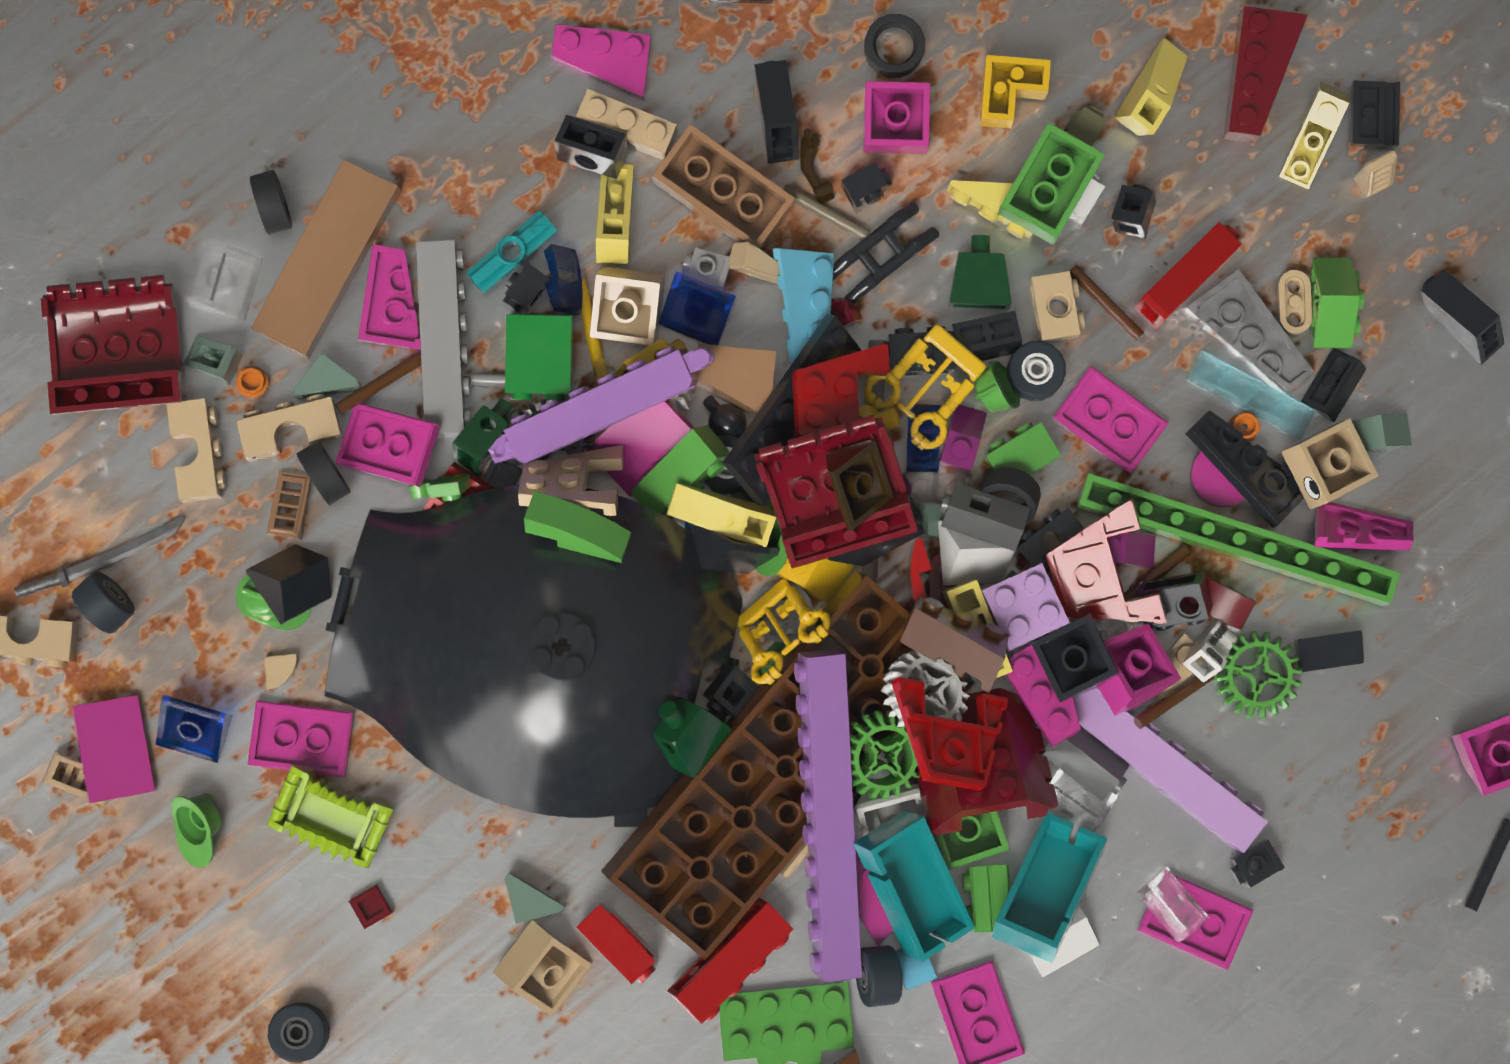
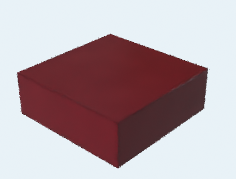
[348,884,394,929]

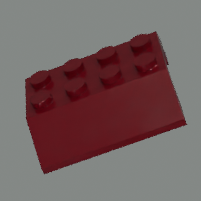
[41,275,184,415]
[754,415,918,569]
[915,688,1059,836]

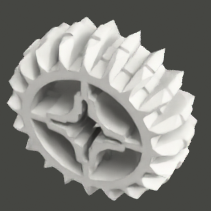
[881,650,970,727]

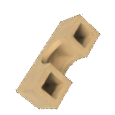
[576,89,678,160]
[236,394,343,462]
[166,398,226,503]
[0,616,79,668]

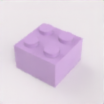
[982,563,1070,652]

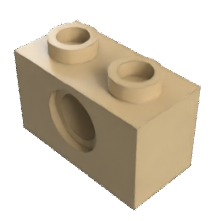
[1029,271,1085,343]

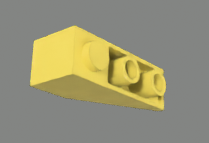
[1114,38,1188,136]
[1279,82,1350,189]
[947,180,1033,239]
[667,483,776,547]

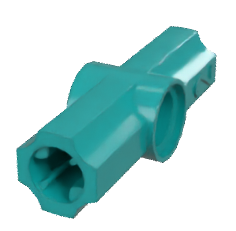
[466,210,558,295]

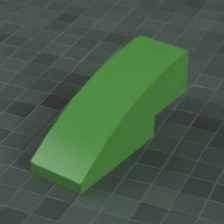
[524,491,631,563]

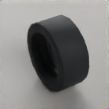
[864,14,925,78]
[250,170,292,235]
[296,441,351,505]
[979,467,1041,525]

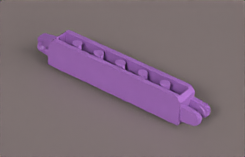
[489,346,716,463]

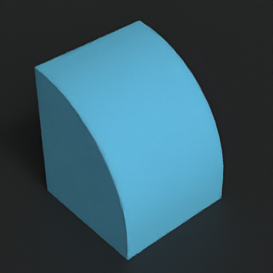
[895,948,937,990]

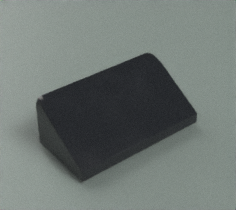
[1301,348,1366,422]
[1294,630,1364,672]

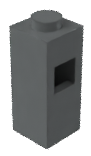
[939,483,1030,551]
[1043,727,1129,801]

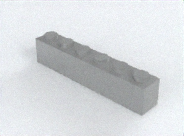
[416,240,472,438]

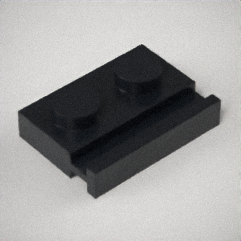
[1350,80,1400,148]

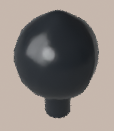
[703,395,747,437]

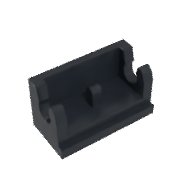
[952,311,1022,361]

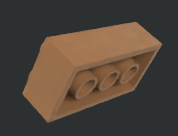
[652,124,795,250]

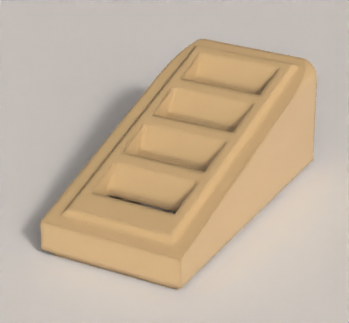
[1354,151,1397,198]
[728,242,780,285]
[42,752,107,806]

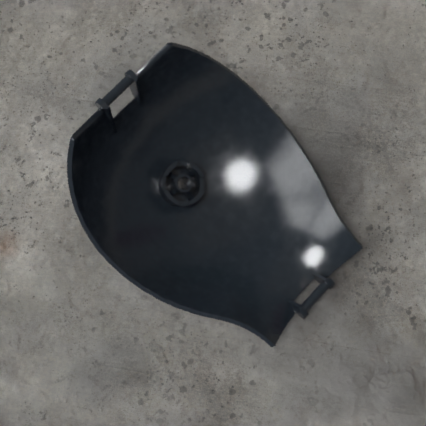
[324,485,742,818]

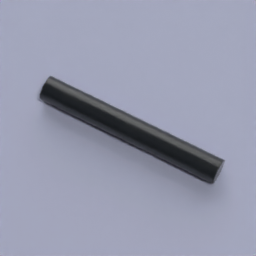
[1465,818,1510,912]

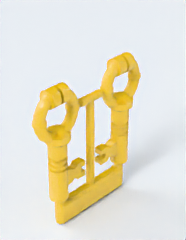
[864,324,986,450]
[738,578,831,685]

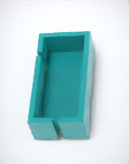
[853,810,975,962]
[992,812,1107,964]

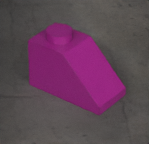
[938,404,987,474]
[1108,532,1155,569]

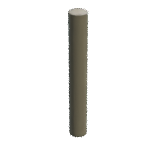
[783,184,871,240]

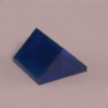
[659,271,736,345]
[155,695,233,763]

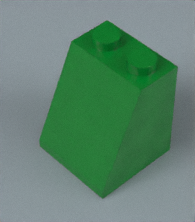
[505,313,575,400]

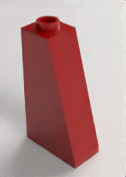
[1134,222,1242,330]

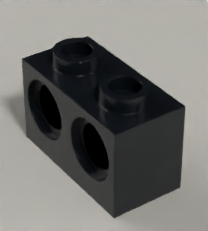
[1136,571,1213,631]

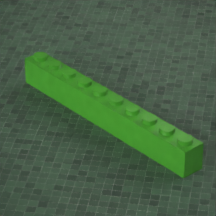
[1075,473,1400,606]

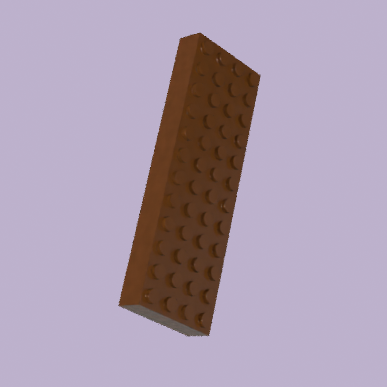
[601,570,954,960]

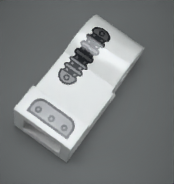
[1182,619,1238,682]

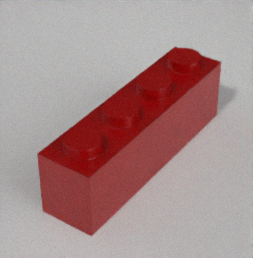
[667,898,794,1024]

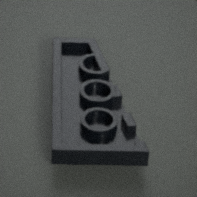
[1185,410,1304,528]

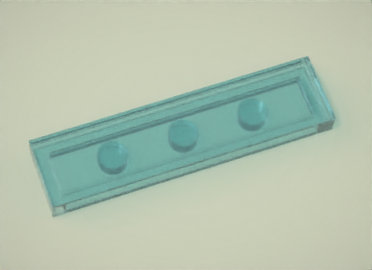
[1186,351,1316,440]

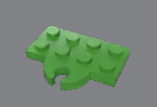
[719,982,854,1064]

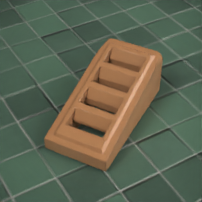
[267,471,311,540]

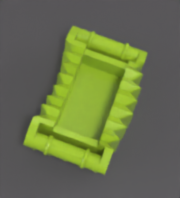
[267,764,394,868]

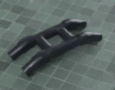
[833,202,940,305]

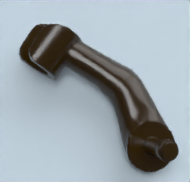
[800,128,835,204]

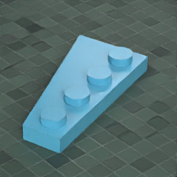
[773,248,834,366]

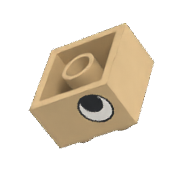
[1281,418,1379,509]

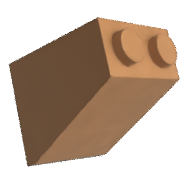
[696,344,776,418]

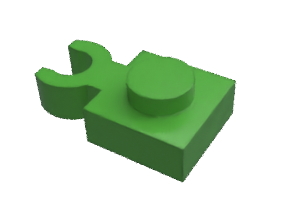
[409,473,471,501]

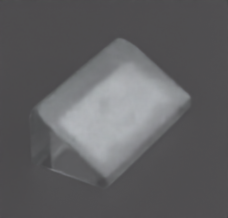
[1137,867,1209,942]

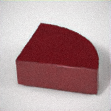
[831,297,862,328]

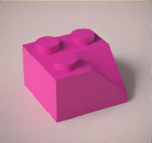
[863,81,930,154]
[1098,623,1181,716]
[1452,713,1510,796]

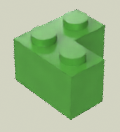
[1309,257,1364,348]

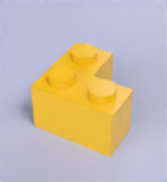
[979,55,1051,129]

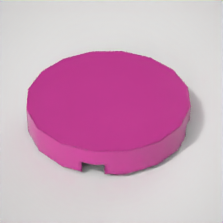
[1190,452,1245,508]

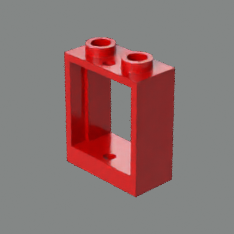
[576,903,657,984]

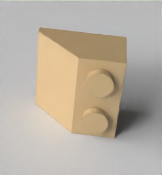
[590,266,665,345]
[492,920,592,1016]

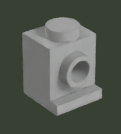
[682,247,730,293]

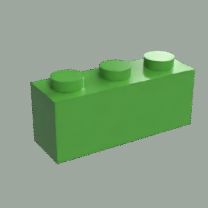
[630,425,730,519]

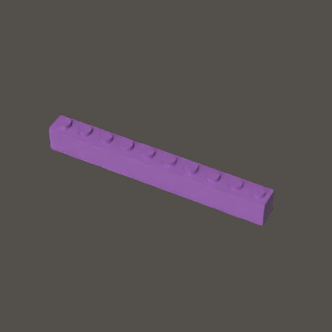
[794,649,862,982]

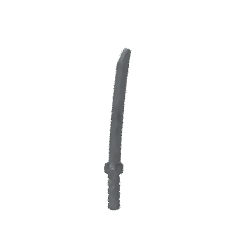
[14,516,185,599]

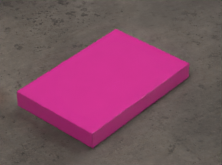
[1052,366,1169,475]
[586,400,695,496]
[335,403,440,487]
[71,695,155,804]
[247,700,354,777]
[1137,870,1254,970]
[930,960,1025,1064]

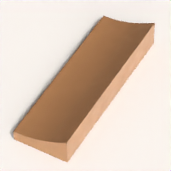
[251,159,401,359]

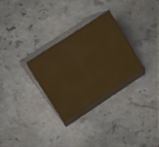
[826,439,894,530]

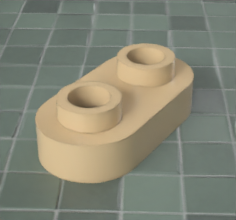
[1277,270,1312,335]

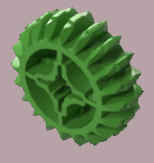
[1214,631,1302,719]
[849,710,920,799]

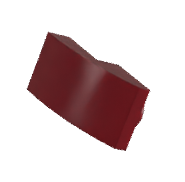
[1184,570,1257,630]

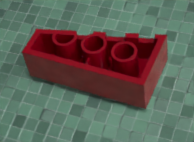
[1223,6,1308,144]

